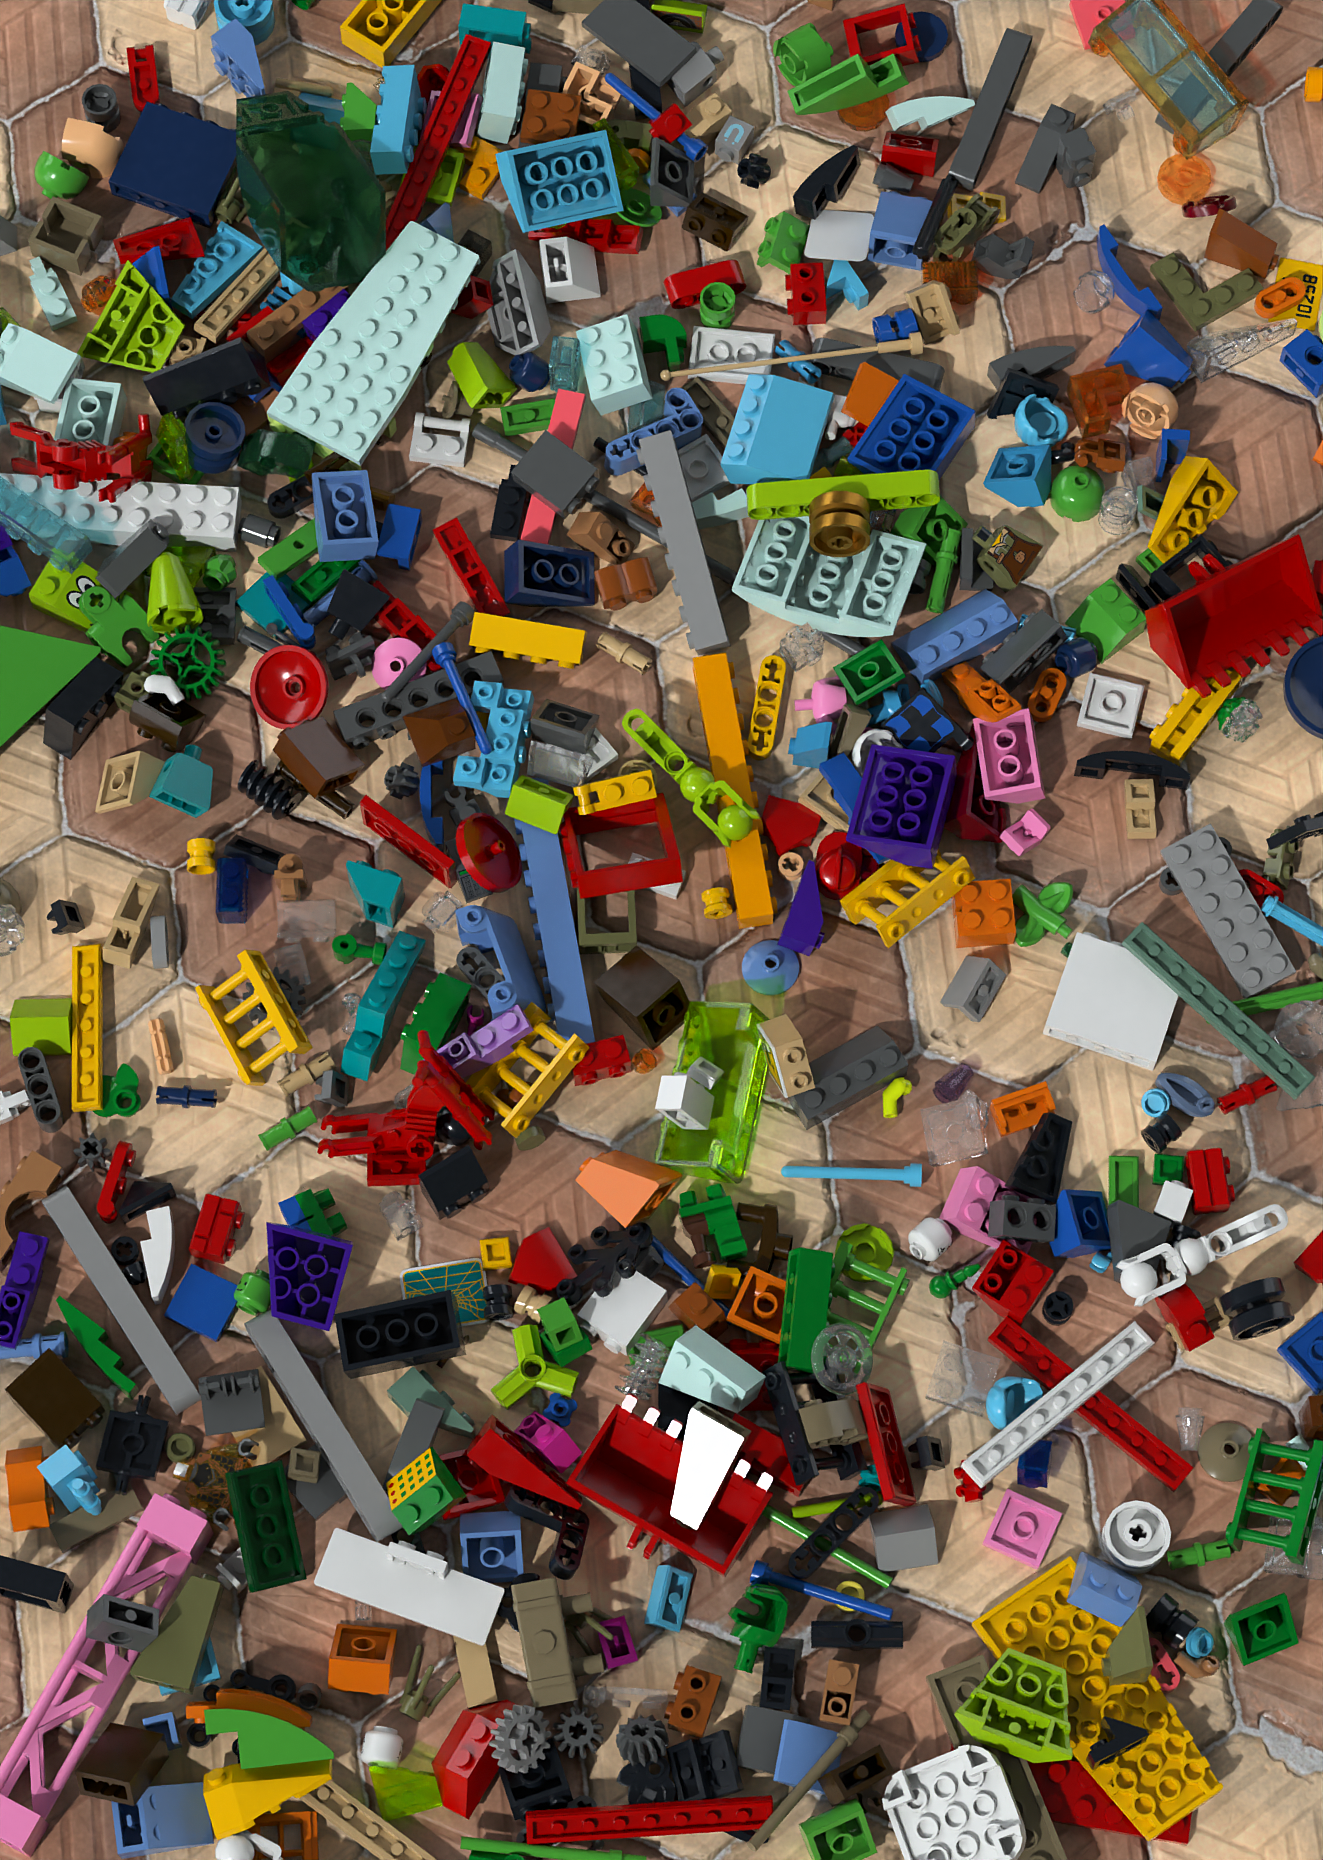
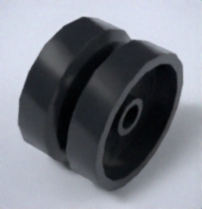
[1219,1277,1295,1341]

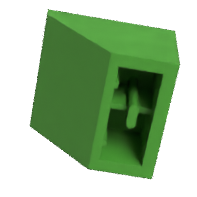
[340,83,377,158]

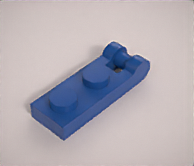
[263,575,316,650]

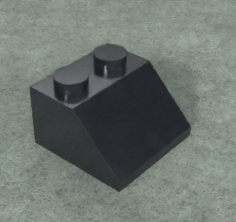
[418,1145,489,1220]

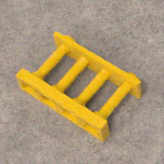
[840,849,975,948]
[195,949,313,1086]
[466,1002,590,1138]

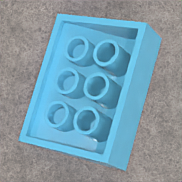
[495,130,624,233]
[720,374,835,484]

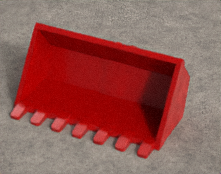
[1145,534,1323,698]
[566,1393,774,1577]

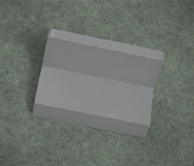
[940,956,1006,1022]

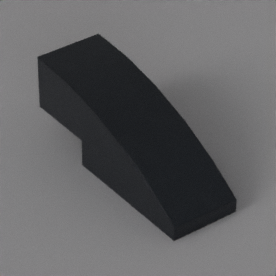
[793,145,860,220]

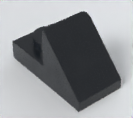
[1086,1716,1149,1770]

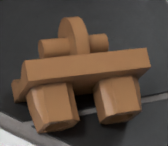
[274,854,307,903]

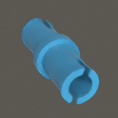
[775,340,822,384]

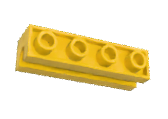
[469,612,587,669]
[1149,669,1243,766]

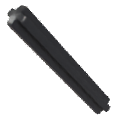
[912,175,958,259]

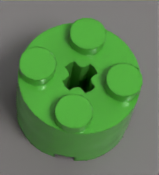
[773,23,834,87]

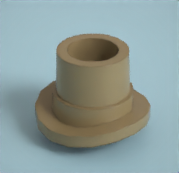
[442,381,474,418]

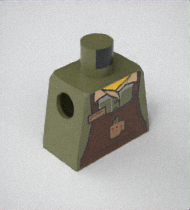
[972,525,1043,593]

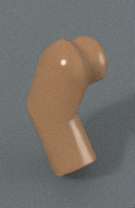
[1172,1650,1220,1679]

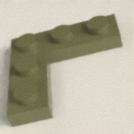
[1150,253,1264,332]

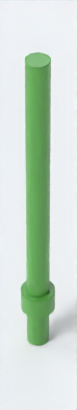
[761,1503,893,1589]
[460,1836,646,1860]

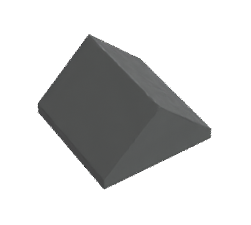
[650,137,694,207]
[530,699,600,755]

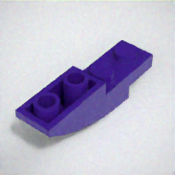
[0,1231,50,1350]

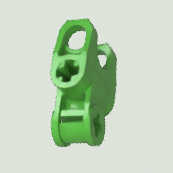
[78,586,160,669]

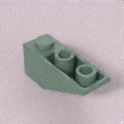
[387,1366,476,1439]

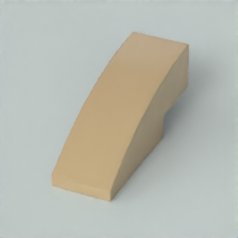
[103,876,160,969]

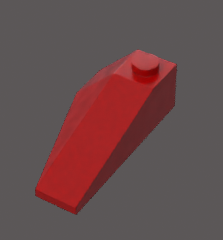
[467,1414,582,1510]

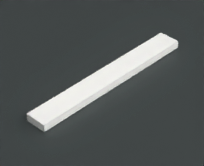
[961,1321,1155,1488]

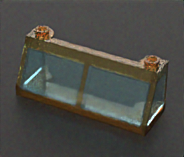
[1088,0,1249,160]

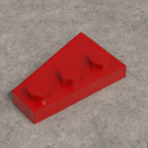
[113,217,205,264]

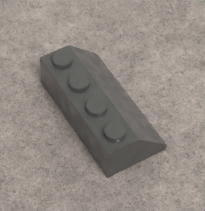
[787,1026,908,1130]

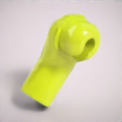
[882,1077,912,1118]

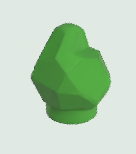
[203,554,237,591]

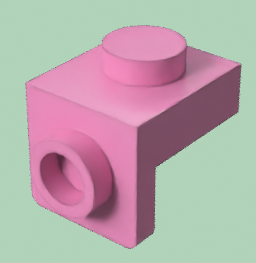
[1000,809,1051,857]

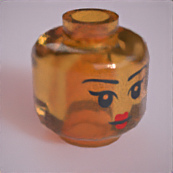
[81,275,117,316]

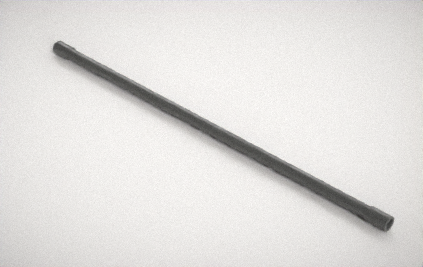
[472,422,903,670]

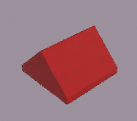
[881,131,939,177]

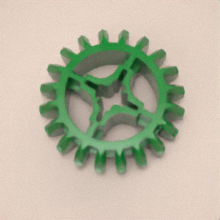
[150,625,227,702]

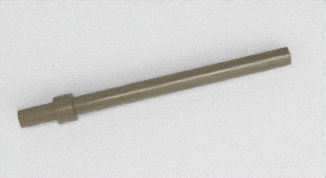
[747,1709,871,1852]

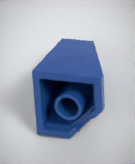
[1104,309,1193,388]

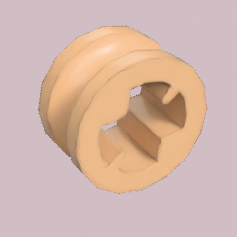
[778,852,804,881]

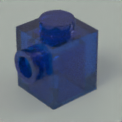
[1017,1440,1052,1488]

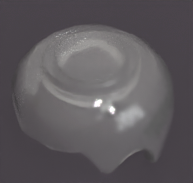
[1073,269,1115,315]

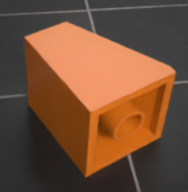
[575,1150,683,1228]

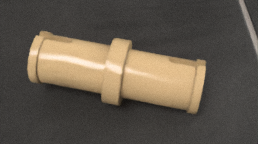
[596,631,652,675]
[277,1051,336,1097]

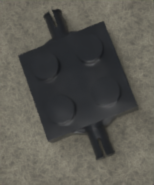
[96,1395,170,1495]

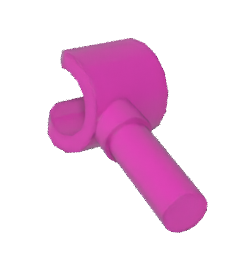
[467,1005,484,1036]

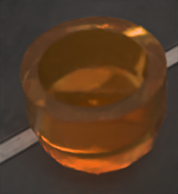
[632,1048,657,1074]

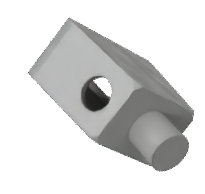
[666,42,724,107]

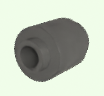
[238,514,281,548]

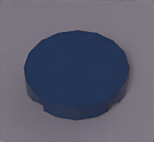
[895,11,948,62]

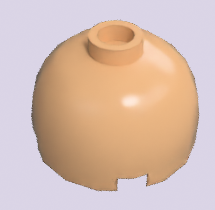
[1122,382,1178,439]

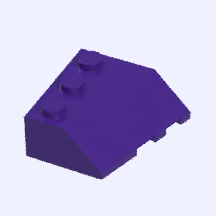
[266,1222,353,1331]

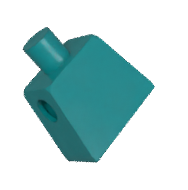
[149,745,213,818]

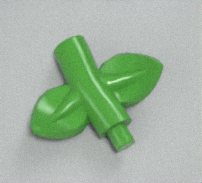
[1012,882,1073,947]

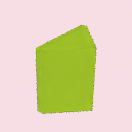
[10,998,72,1056]

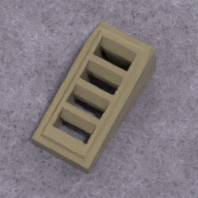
[828,703,872,758]

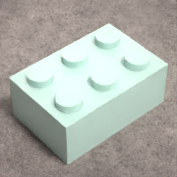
[476,42,528,144]
[576,314,653,415]

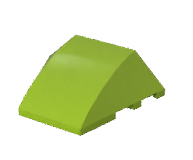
[77,260,186,373]
[954,1648,1073,1763]

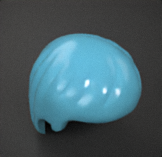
[1014,394,1069,447]
[986,1376,1043,1431]

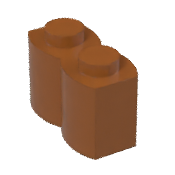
[594,557,657,611]

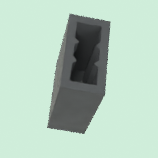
[511,430,600,519]

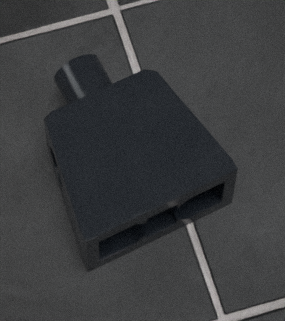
[327,569,390,640]

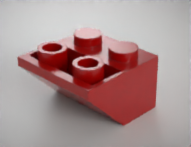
[972,1239,1054,1327]

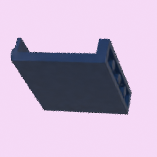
[109,102,248,229]

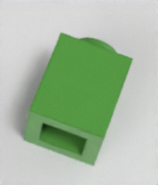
[537,1297,583,1352]

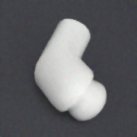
[144,674,185,706]

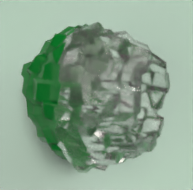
[1217,697,1263,742]

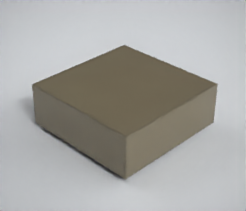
[287,1447,321,1483]

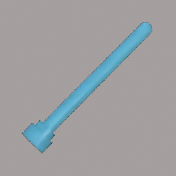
[781,1163,922,1187]

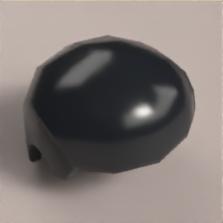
[436,1106,472,1146]

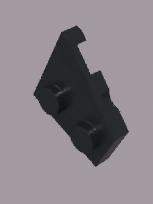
[987,368,1059,419]

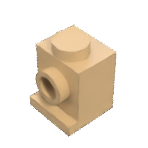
[168,335,209,365]

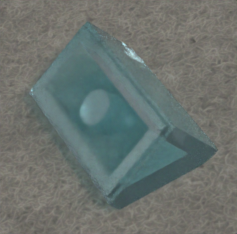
[628,380,665,433]

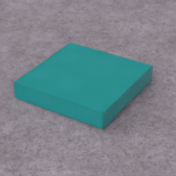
[235,572,311,640]

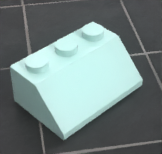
[54,378,127,446]

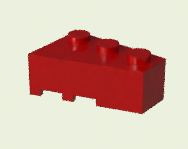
[732,1413,815,1497]

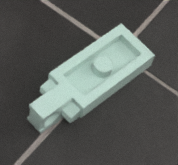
[29,257,78,331]

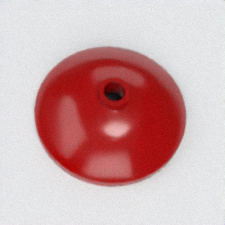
[250,645,329,729]

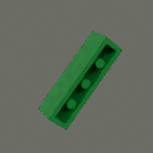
[778,1247,835,1374]

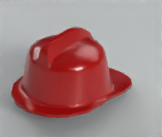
[815,832,862,900]

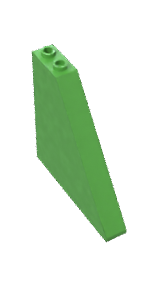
[0,625,101,748]

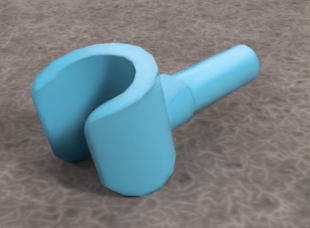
[1089,1251,1112,1273]

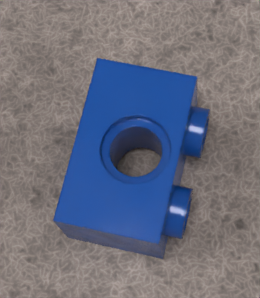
[1279,329,1323,398]

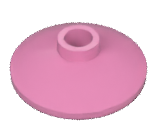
[371,638,427,690]

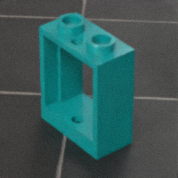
[458,3,532,59]

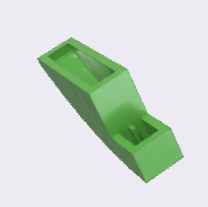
[787,54,909,115]
[204,1708,334,1769]

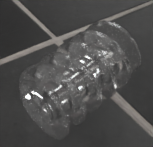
[614,1333,671,1400]

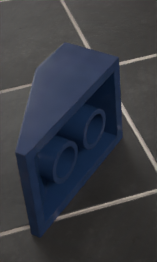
[504,539,595,607]

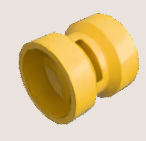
[187,838,216,875]

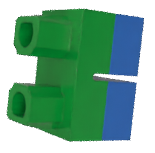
[278,1188,347,1237]

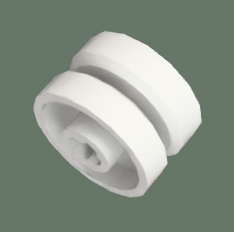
[1100,1500,1171,1575]

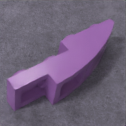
[423,1004,534,1078]

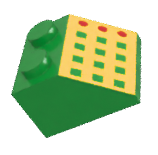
[386,1447,467,1535]

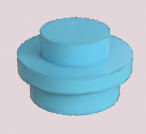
[1141,1088,1171,1118]
[1186,1627,1214,1658]

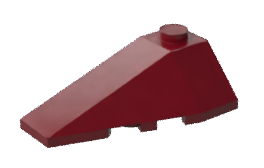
[944,723,1007,843]

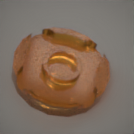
[836,94,890,132]
[1157,154,1211,205]

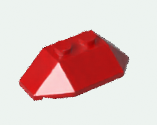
[431,1699,517,1820]

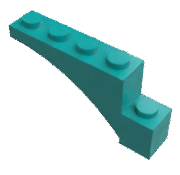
[340,931,426,1081]

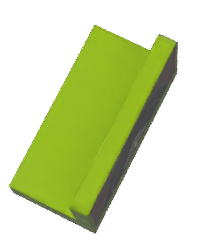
[651,0,708,34]

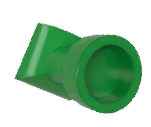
[332,933,387,965]

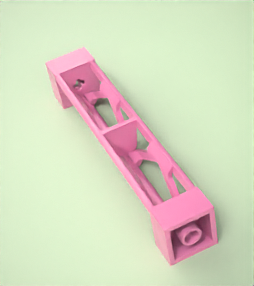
[0,1493,214,1858]

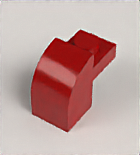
[1154,1284,1215,1352]

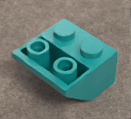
[346,860,405,928]

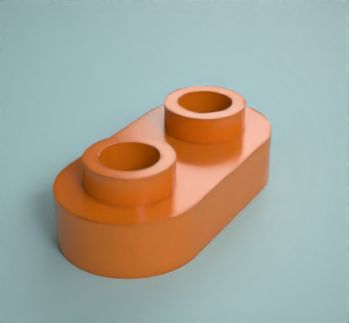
[1254,277,1306,319]
[1027,668,1067,722]

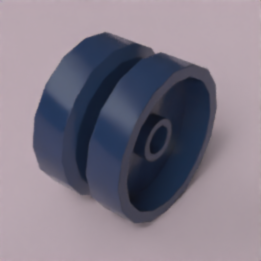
[180,402,245,474]

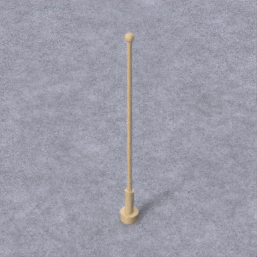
[660,332,923,381]

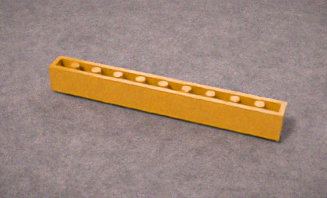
[693,653,778,929]

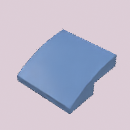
[773,1719,842,1795]

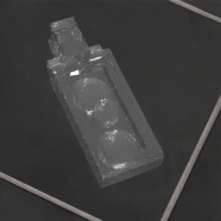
[583,1686,668,1709]

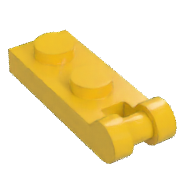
[573,769,657,815]

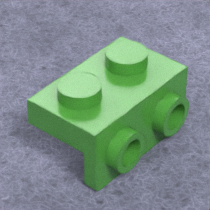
[757,211,810,274]

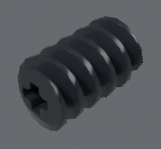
[237,760,301,820]

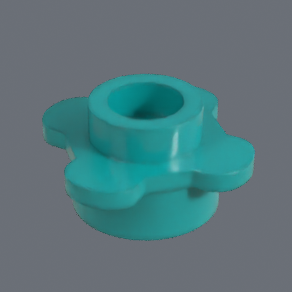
[859,1465,881,1492]

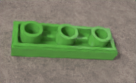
[258,518,318,581]

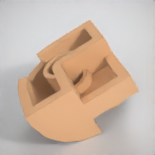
[562,61,622,131]
[61,118,124,179]

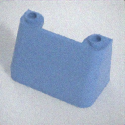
[455,905,546,1021]

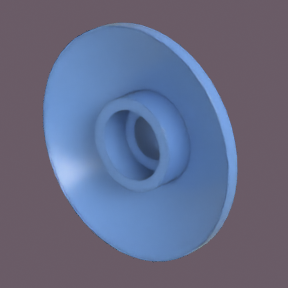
[742,940,799,995]

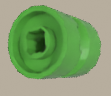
[700,282,735,329]

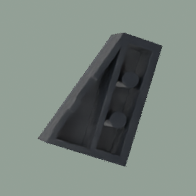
[43,657,124,760]

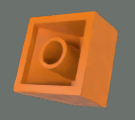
[328,1624,397,1695]

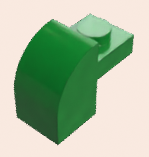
[639,314,687,372]

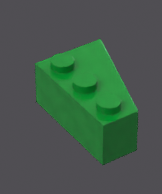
[400,973,472,1075]

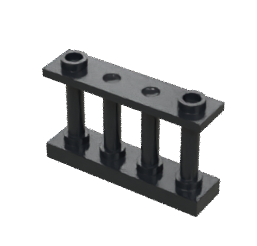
[762,1357,868,1486]

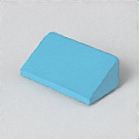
[644,1565,694,1632]

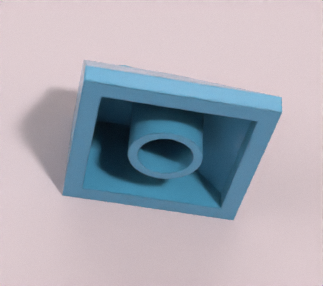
[983,445,1051,507]

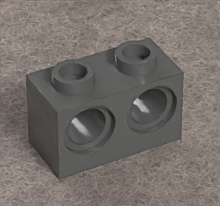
[988,1195,1056,1243]

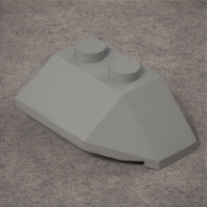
[487,249,551,356]

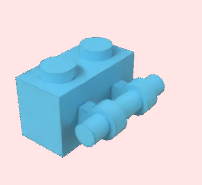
[37,1444,102,1515]

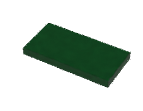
[225,1460,307,1593]

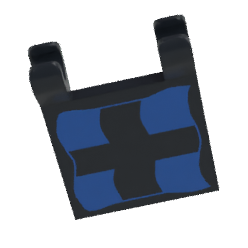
[881,687,974,753]

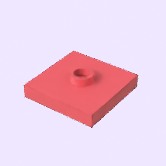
[1069,0,1136,50]

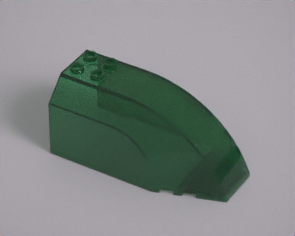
[236,91,386,291]

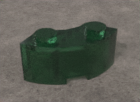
[237,429,316,479]

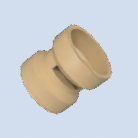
[513,1285,553,1325]

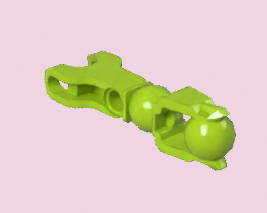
[622,709,760,848]

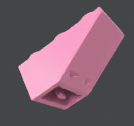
[939,1166,1037,1254]

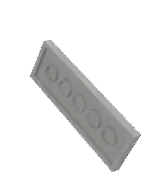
[1160,823,1296,999]

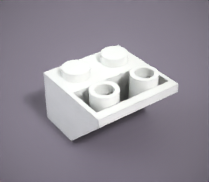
[539,237,601,303]

